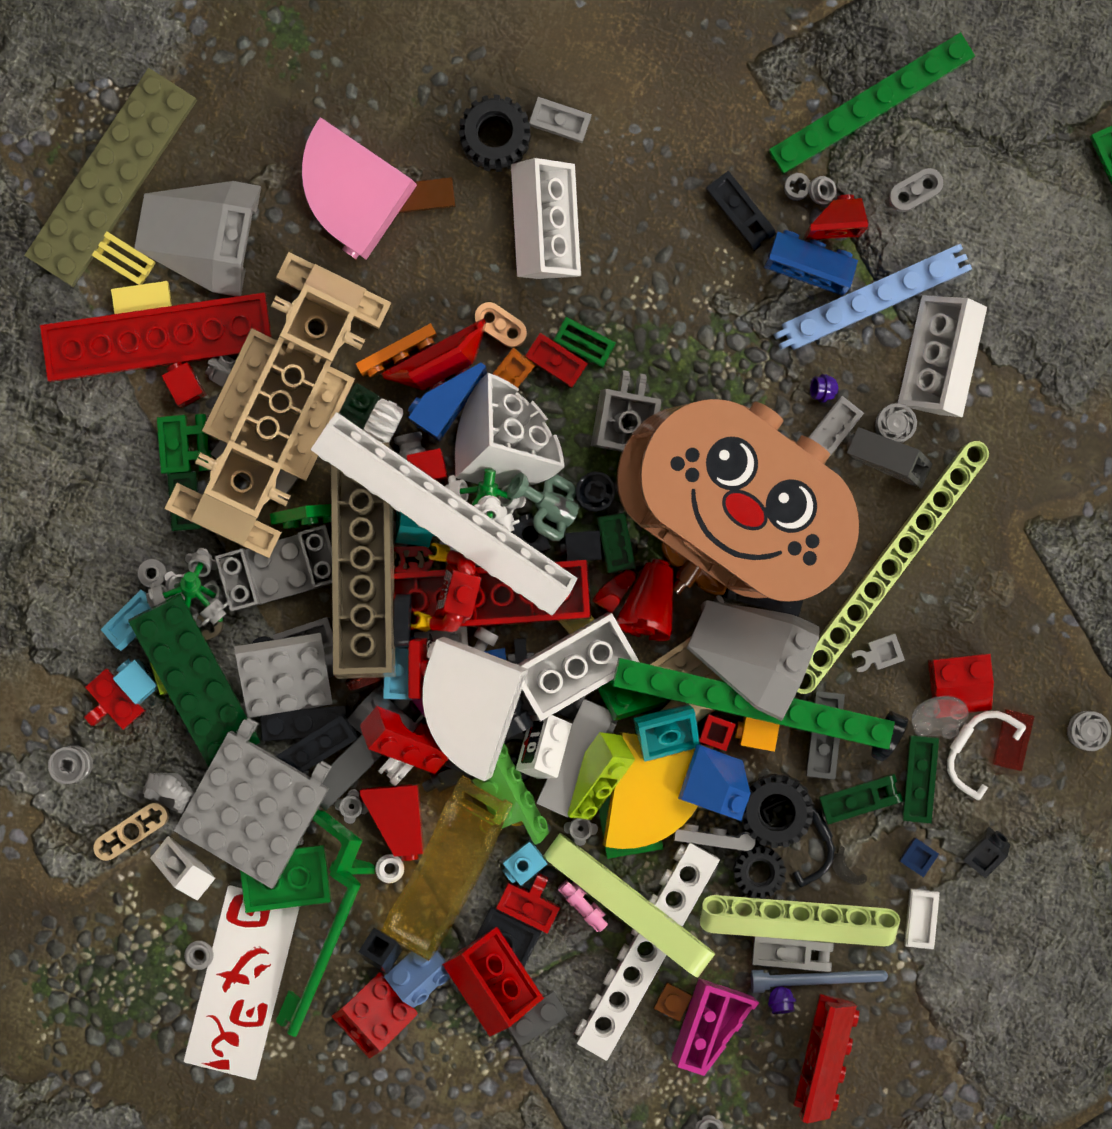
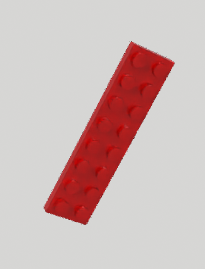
[40,292,272,382]

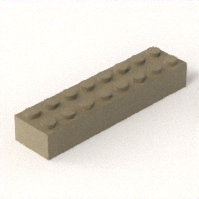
[331,442,396,679]

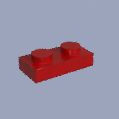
[525,333,588,388]

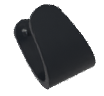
[871,711,908,761]

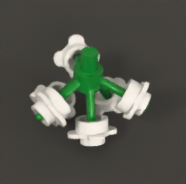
[445,469,526,532]

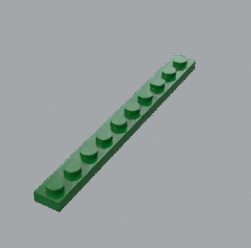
[612,658,895,750]

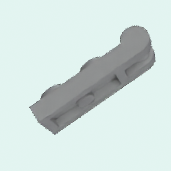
[673,823,755,851]
[752,936,834,972]

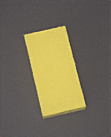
[111,281,172,314]

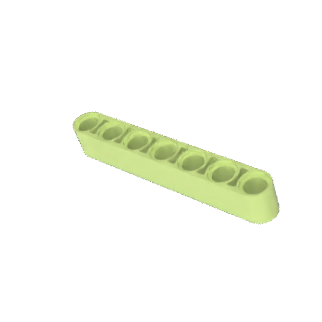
[543,833,715,978]
[700,895,900,946]

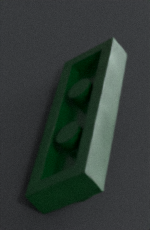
[902,735,939,824]

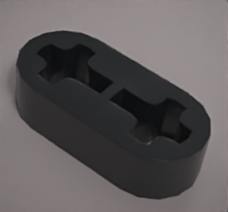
[394,594,412,649]

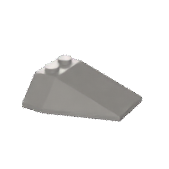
[687,600,819,721]

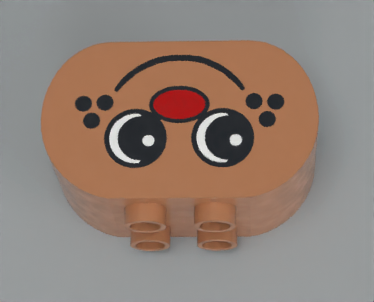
[617,399,859,601]

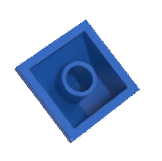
[678,744,751,821]

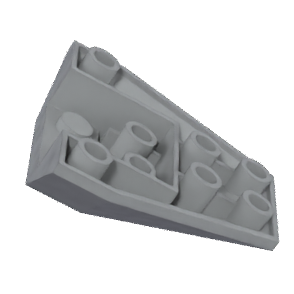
[134,181,261,297]

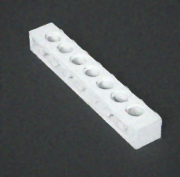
[575,842,720,1061]

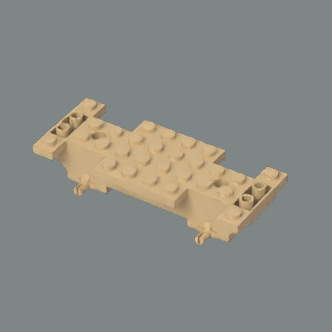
[164,252,391,558]

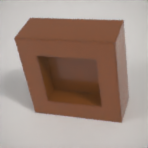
[654,981,692,1022]

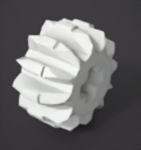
[363,399,403,443]

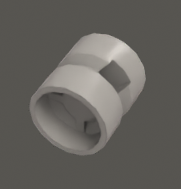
[48,746,93,784]

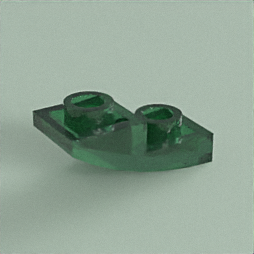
[339,383,381,430]

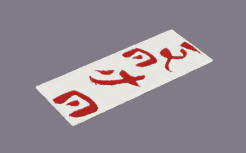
[184,885,300,1080]

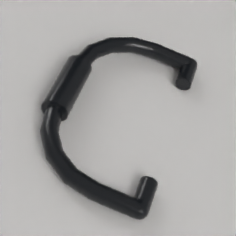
[760,796,835,887]

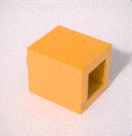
[735,717,780,752]

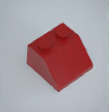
[928,654,994,716]

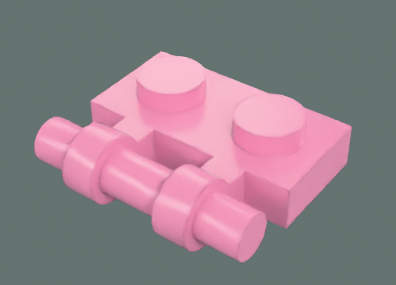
[558,879,608,932]

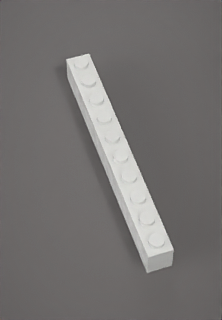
[311,412,577,615]

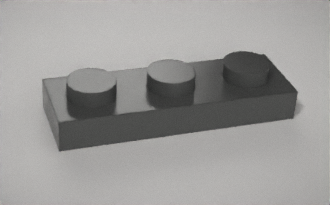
[806,691,845,779]

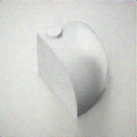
[455,373,564,488]

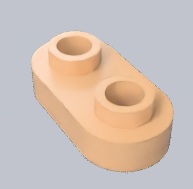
[475,302,527,348]

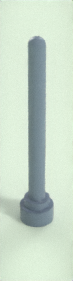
[750,970,888,993]

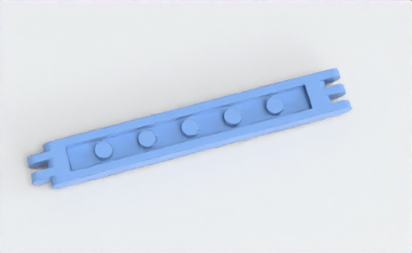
[773,244,972,350]

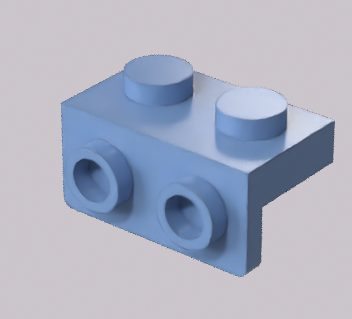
[384,938,450,1008]

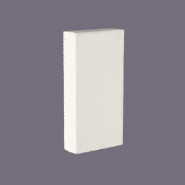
[904,889,940,949]

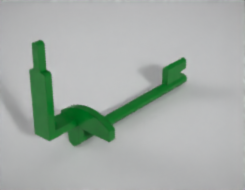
[276,809,376,1037]

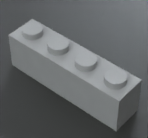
[537,699,618,818]

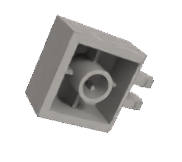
[591,370,661,452]

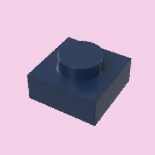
[898,837,939,878]

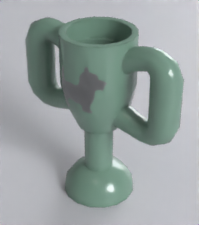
[507,472,579,541]

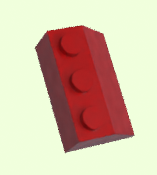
[442,927,544,1037]

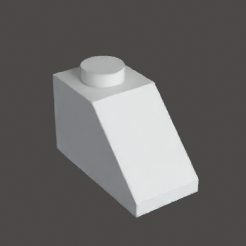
[150,836,215,900]

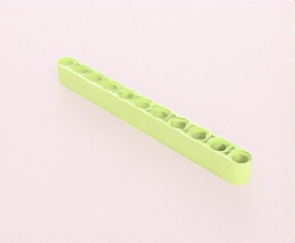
[797,441,989,694]

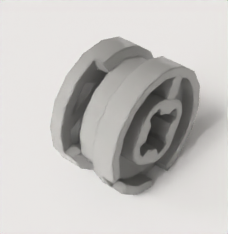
[875,403,917,443]
[1067,711,1111,751]

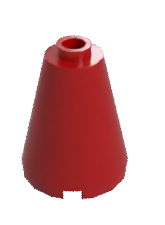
[617,559,673,641]

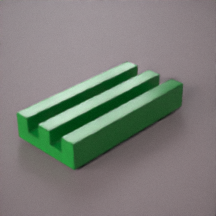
[553,317,616,368]

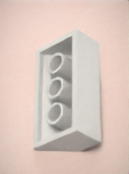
[511,158,581,279]
[898,295,987,417]
[517,612,639,721]

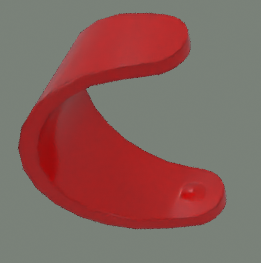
[592,570,636,613]

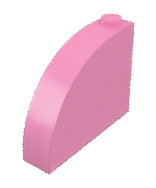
[302,117,417,260]

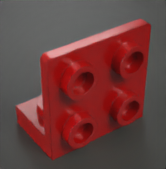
[331,972,418,1059]

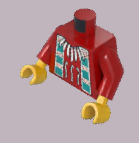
[411,543,481,632]

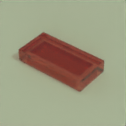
[992,709,1035,771]

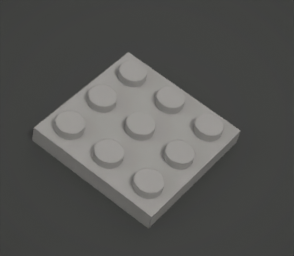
[234,633,332,718]

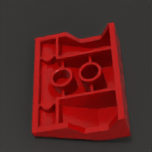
[793,994,859,1123]

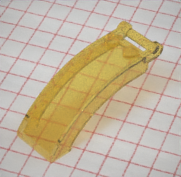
[381,775,513,961]

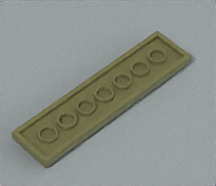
[24,68,197,288]

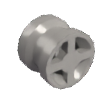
[394,432,425,460]

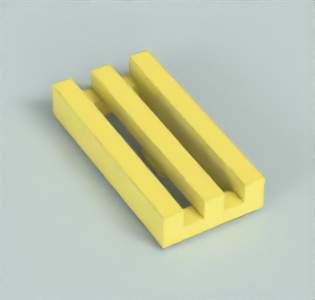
[92,232,156,285]

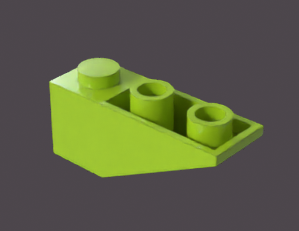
[568,732,635,820]

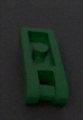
[819,773,903,825]

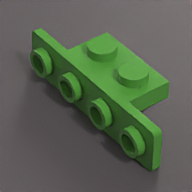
[472,743,549,845]

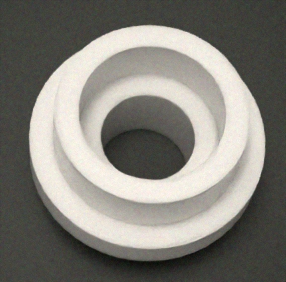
[375,854,404,883]

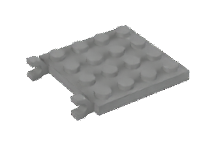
[174,718,332,889]

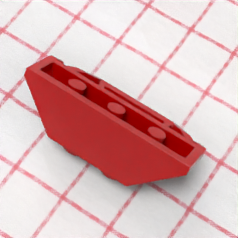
[381,318,487,390]

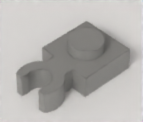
[850,634,905,672]

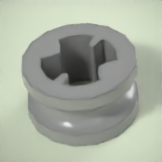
[784,173,810,201]

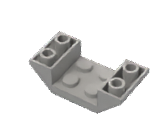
[215,525,332,612]

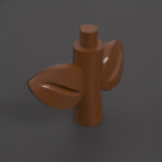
[662,543,727,595]

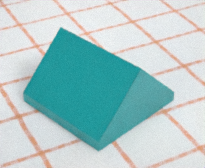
[633,704,700,762]

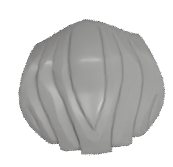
[143,773,194,814]

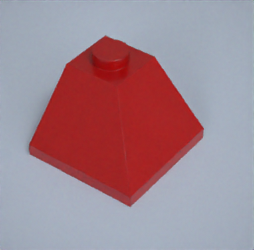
[804,194,868,241]

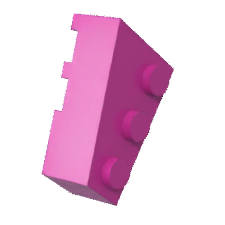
[671,978,759,1076]

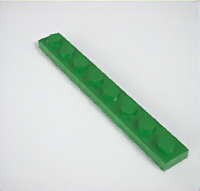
[768,32,975,175]

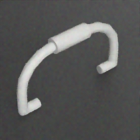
[947,711,1026,800]

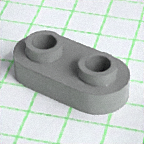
[889,168,943,212]

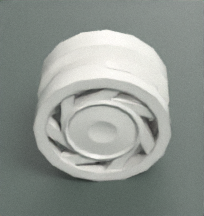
[378,757,414,786]

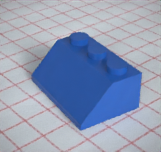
[764,230,858,296]

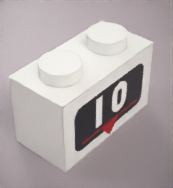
[516,715,572,779]

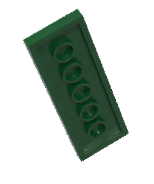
[128,593,260,767]

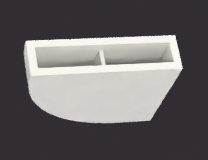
[423,637,529,781]

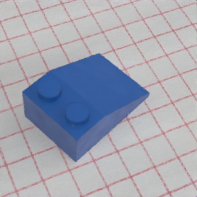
[408,363,487,442]

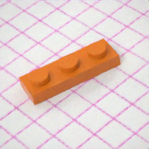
[356,323,438,378]

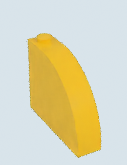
[603,732,713,849]

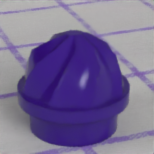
[810,374,839,403]
[768,986,796,1014]

